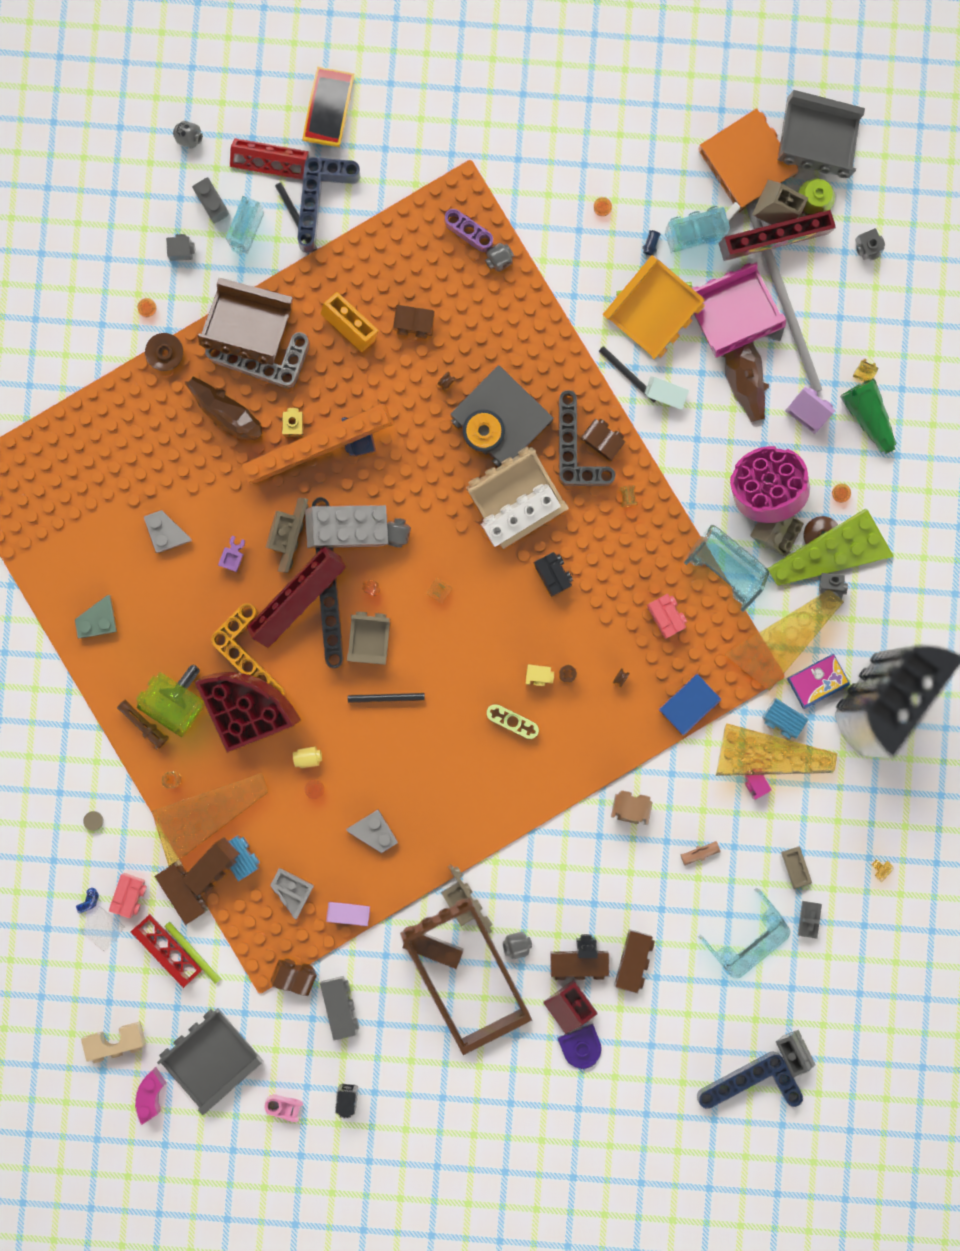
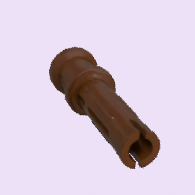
[117,700,169,750]

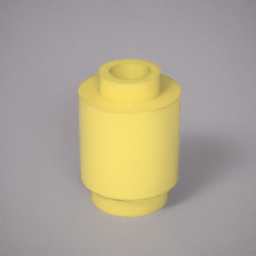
[293,747,322,768]

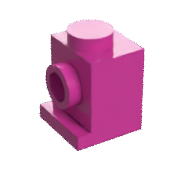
[744,768,772,800]

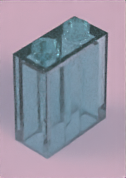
[226,196,265,255]

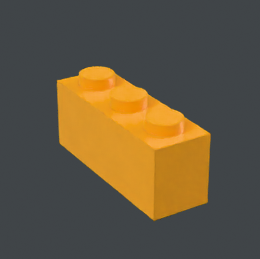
[321,292,379,352]

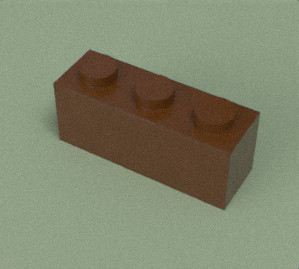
[182,837,240,896]
[154,862,207,925]
[614,929,655,993]
[402,933,464,969]
[550,951,609,980]

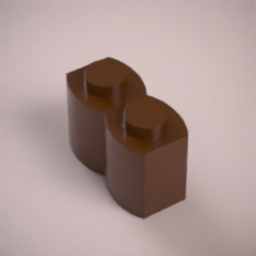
[393,305,435,338]
[580,419,626,461]
[271,959,317,996]

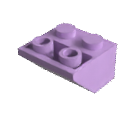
[785,387,835,434]

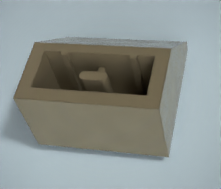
[752,179,808,225]
[750,516,804,557]

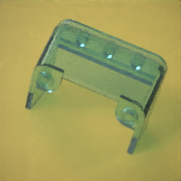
[684,524,769,612]
[697,888,791,979]

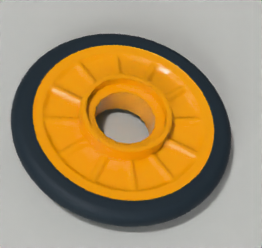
[463,410,505,452]

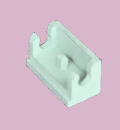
[645,376,689,410]

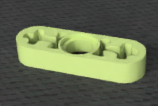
[487,704,539,739]

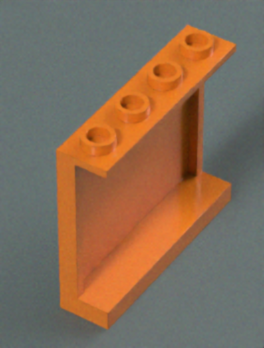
[698,108,799,212]

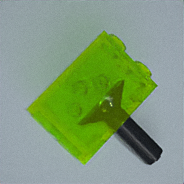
[136,665,205,738]

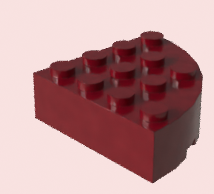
[195,672,301,753]

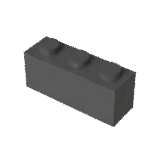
[320,976,360,1041]

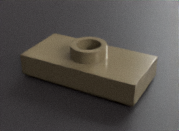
[781,846,812,889]

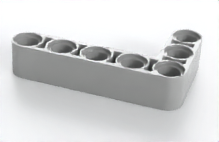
[205,332,310,389]

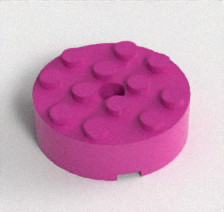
[730,446,810,523]

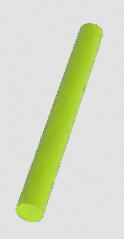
[164,921,221,984]

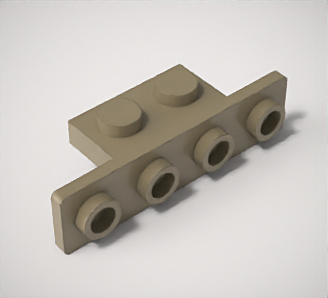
[265,498,308,573]
[441,864,493,934]

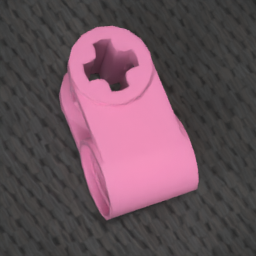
[264,1094,303,1122]

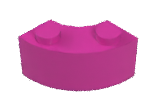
[135,1067,167,1125]

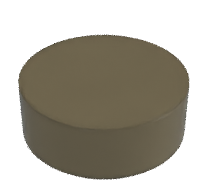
[83,811,104,831]

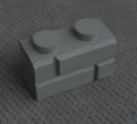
[192,177,230,224]
[776,1029,816,1077]

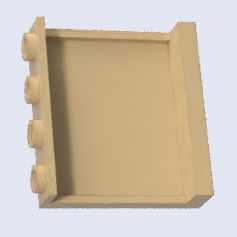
[466,447,569,549]

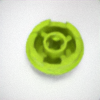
[798,178,835,215]

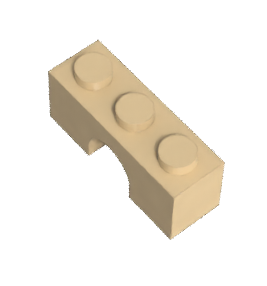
[81,1021,146,1063]

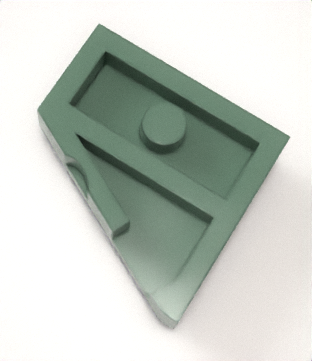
[75,595,117,639]

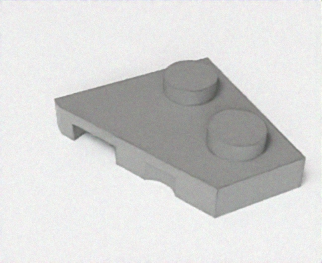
[144,510,192,553]
[346,810,398,853]
[270,868,314,919]

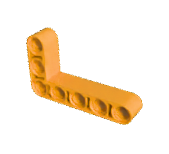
[211,603,286,696]

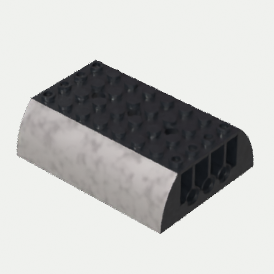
[835,645,960,758]

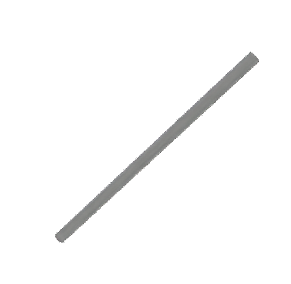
[746,201,822,392]

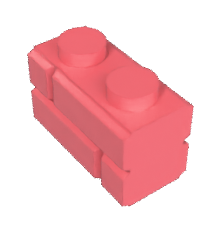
[646,594,687,639]
[108,873,147,918]

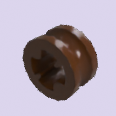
[438,371,456,391]
[613,668,630,688]

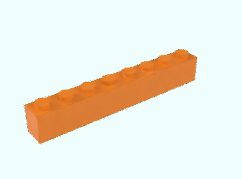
[241,404,394,484]

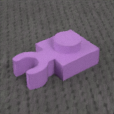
[218,536,245,572]

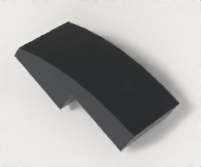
[576,934,598,958]

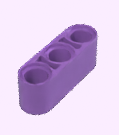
[445,209,493,252]

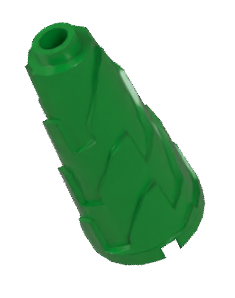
[840,378,897,454]

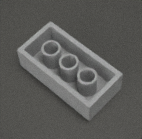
[305,505,388,548]

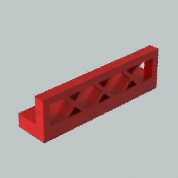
[229,138,309,180]
[130,914,202,988]

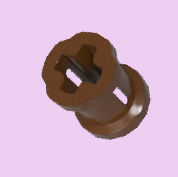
[559,665,577,682]

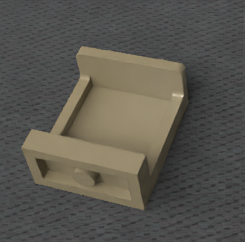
[347,612,390,665]

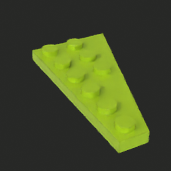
[767,508,894,586]

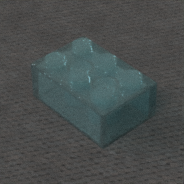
[665,206,730,253]

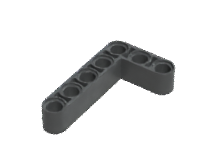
[559,390,615,486]

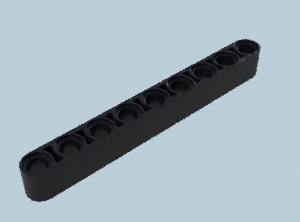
[312,497,344,669]

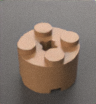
[610,790,653,825]

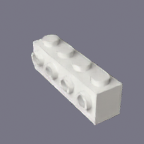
[480,484,561,547]

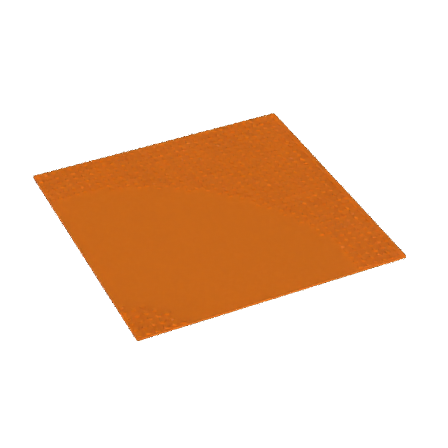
[0,160,785,993]

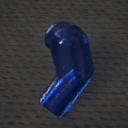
[76,887,99,914]

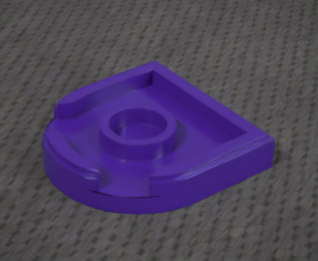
[557,1023,602,1069]

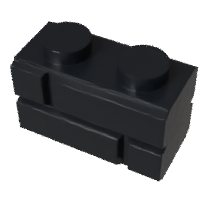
[533,552,573,597]
[335,1083,358,1118]

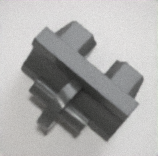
[797,901,822,939]

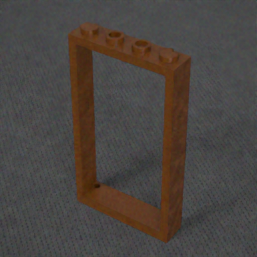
[400,898,532,1055]

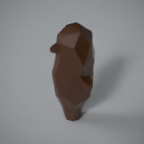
[720,342,769,423]
[185,376,262,440]

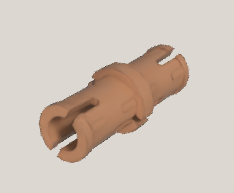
[680,841,721,866]

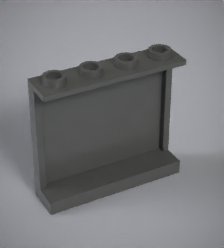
[778,89,865,178]
[450,365,554,467]
[157,1008,264,1116]

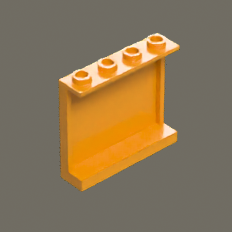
[602,255,706,359]

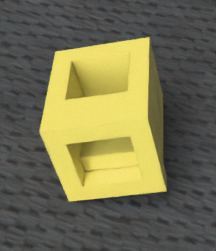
[282,408,303,437]
[525,665,554,686]

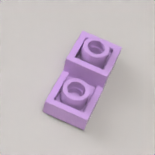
[326,902,370,926]

